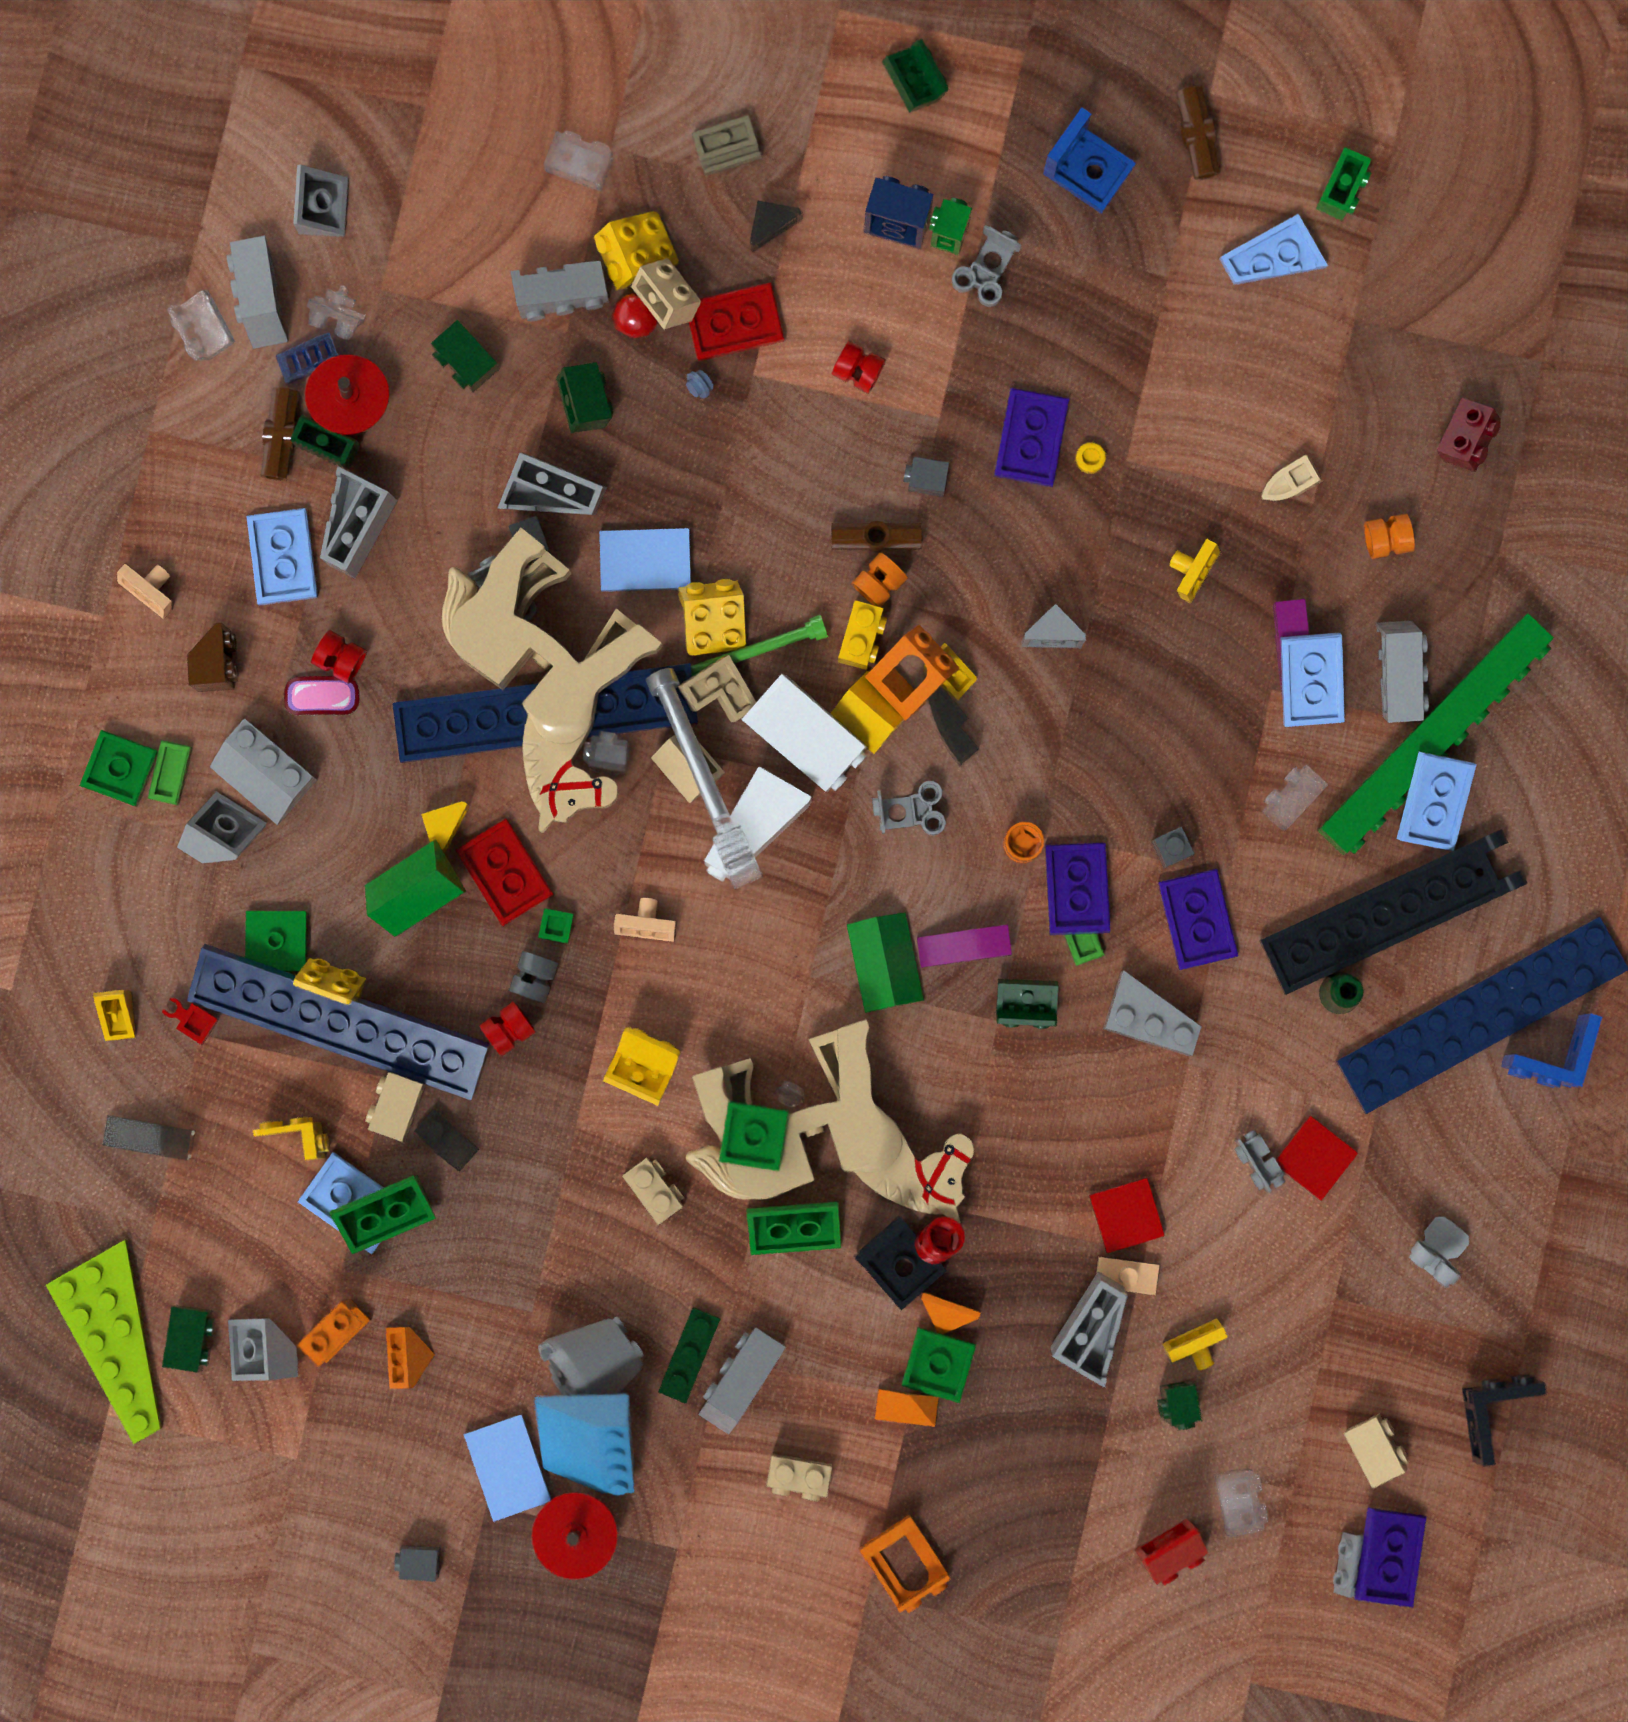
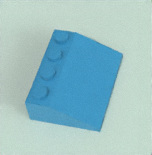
[535,1395,634,1495]

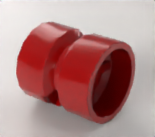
[831,340,886,394]
[311,630,367,684]
[479,1001,536,1057]
[915,1217,965,1264]

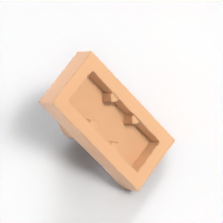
[117,564,172,619]
[614,898,676,942]
[1096,1257,1159,1295]

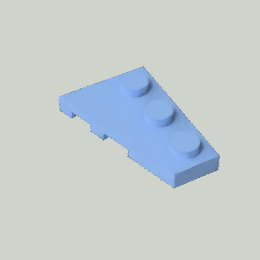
[1220,214,1328,285]

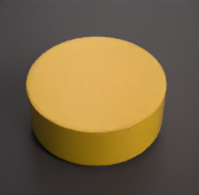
[1075,442,1106,474]

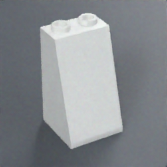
[742,674,867,792]
[704,766,811,882]

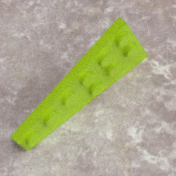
[46,1239,162,1444]

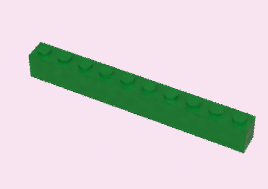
[1317,613,1554,855]

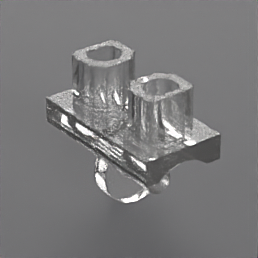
[306,286,366,339]

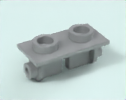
[1234,1130,1286,1193]
[1333,1532,1364,1598]

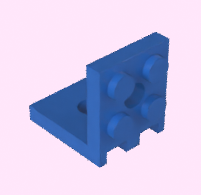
[1043,107,1136,214]
[1501,1013,1602,1088]

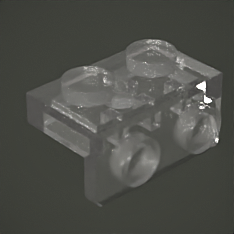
[167,290,236,360]

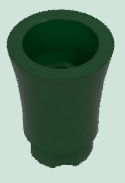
[1319,972,1364,1014]

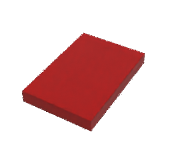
[688,282,784,362]
[455,818,554,927]

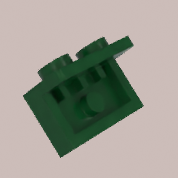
[882,39,949,113]
[996,978,1059,1029]

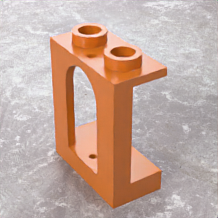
[865,624,960,721]
[297,1298,371,1367]
[859,1514,950,1613]

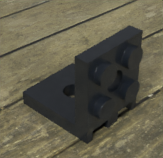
[853,1216,947,1311]
[1462,1374,1547,1466]

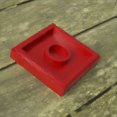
[1275,1116,1358,1201]
[1089,1178,1165,1253]

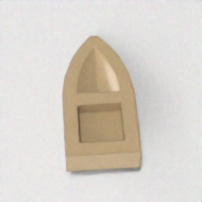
[1261,455,1323,501]

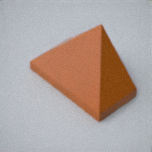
[921,1292,981,1334]
[386,1327,435,1389]
[875,1389,939,1427]

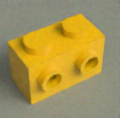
[838,600,887,670]

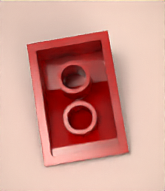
[1135,1519,1208,1586]

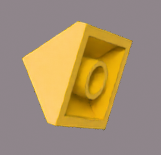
[830,671,904,754]

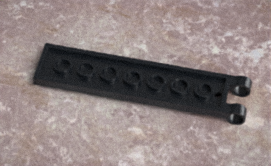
[1259,829,1528,995]

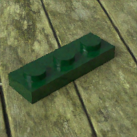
[658,1307,721,1404]

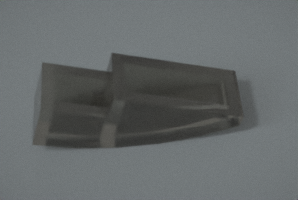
[924,676,979,767]
[102,1115,196,1160]

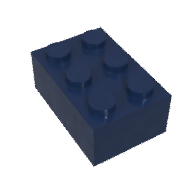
[864,176,934,250]

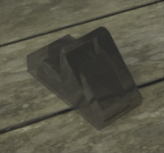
[414,1109,480,1172]

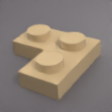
[677,655,756,722]

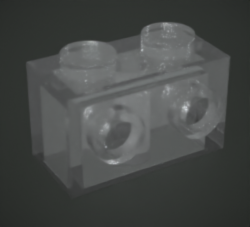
[544,131,613,191]
[583,732,631,776]
[1261,764,1328,832]
[1213,1467,1268,1538]

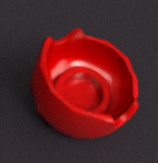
[611,293,658,338]

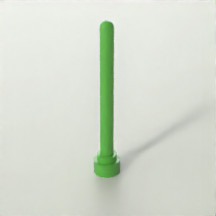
[691,615,828,676]

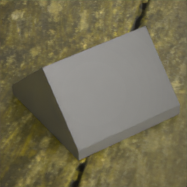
[293,165,348,237]
[1021,604,1086,648]

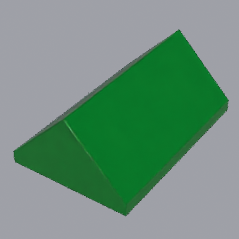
[365,840,467,937]
[847,912,924,1013]
[329,1175,436,1254]
[746,1201,841,1255]

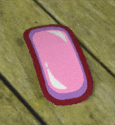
[284,676,359,715]

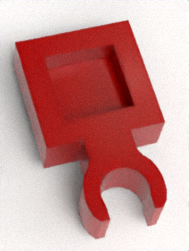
[162,998,219,1045]

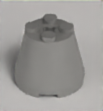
[538,1317,643,1396]

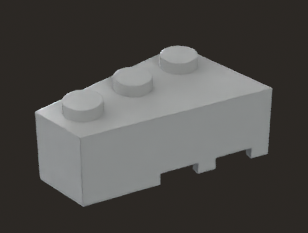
[227,236,288,349]
[510,261,609,321]
[498,453,607,515]
[320,466,398,579]
[1376,621,1429,723]
[1103,970,1201,1056]
[1050,1272,1127,1388]
[698,1327,786,1435]

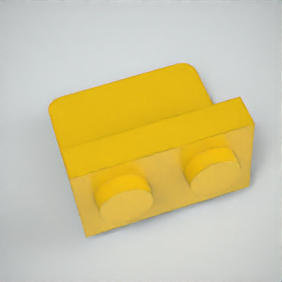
[594,211,679,290]
[678,579,746,656]
[293,958,366,1004]
[603,1027,680,1106]
[253,1117,330,1160]

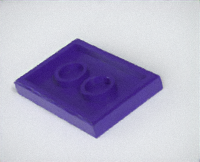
[994,388,1069,487]
[1045,843,1110,935]
[1158,869,1238,970]
[1354,1507,1427,1608]

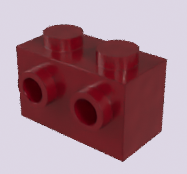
[1437,398,1501,472]

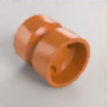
[1364,513,1415,559]
[851,552,908,607]
[1003,822,1044,864]

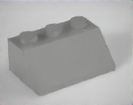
[210,718,317,825]

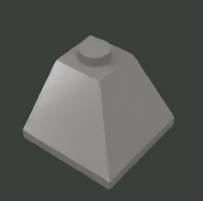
[177,791,267,863]
[228,1318,298,1381]

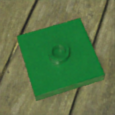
[79,730,159,807]
[245,911,307,972]
[719,1101,789,1172]
[901,1327,976,1403]

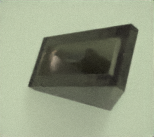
[750,200,803,253]

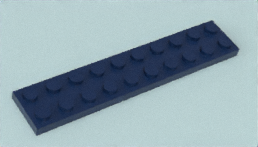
[392,663,698,763]
[1336,917,1628,1114]
[187,944,490,1100]

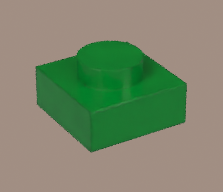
[538,908,574,944]

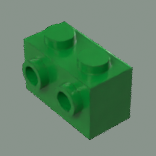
[1316,147,1372,221]
[929,198,972,255]

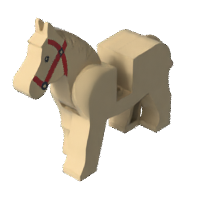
[442,528,663,833]
[685,1020,974,1224]

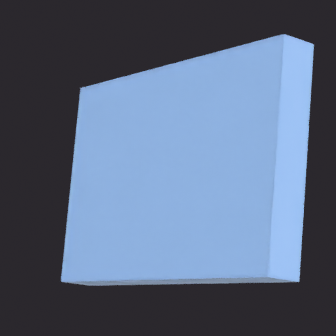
[246,508,318,605]
[599,528,691,592]
[1280,633,1345,727]
[1396,751,1477,851]
[298,1152,384,1254]
[464,1414,551,1522]

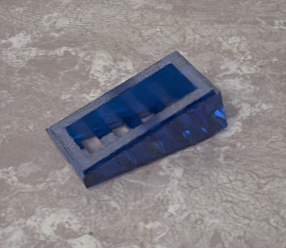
[275,332,339,384]

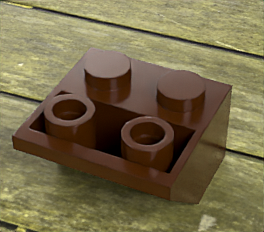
[187,622,238,692]

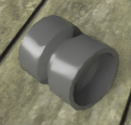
[508,951,559,1003]

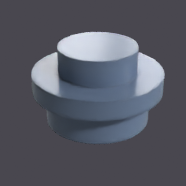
[686,370,713,399]

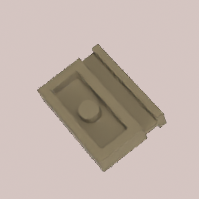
[692,115,762,176]

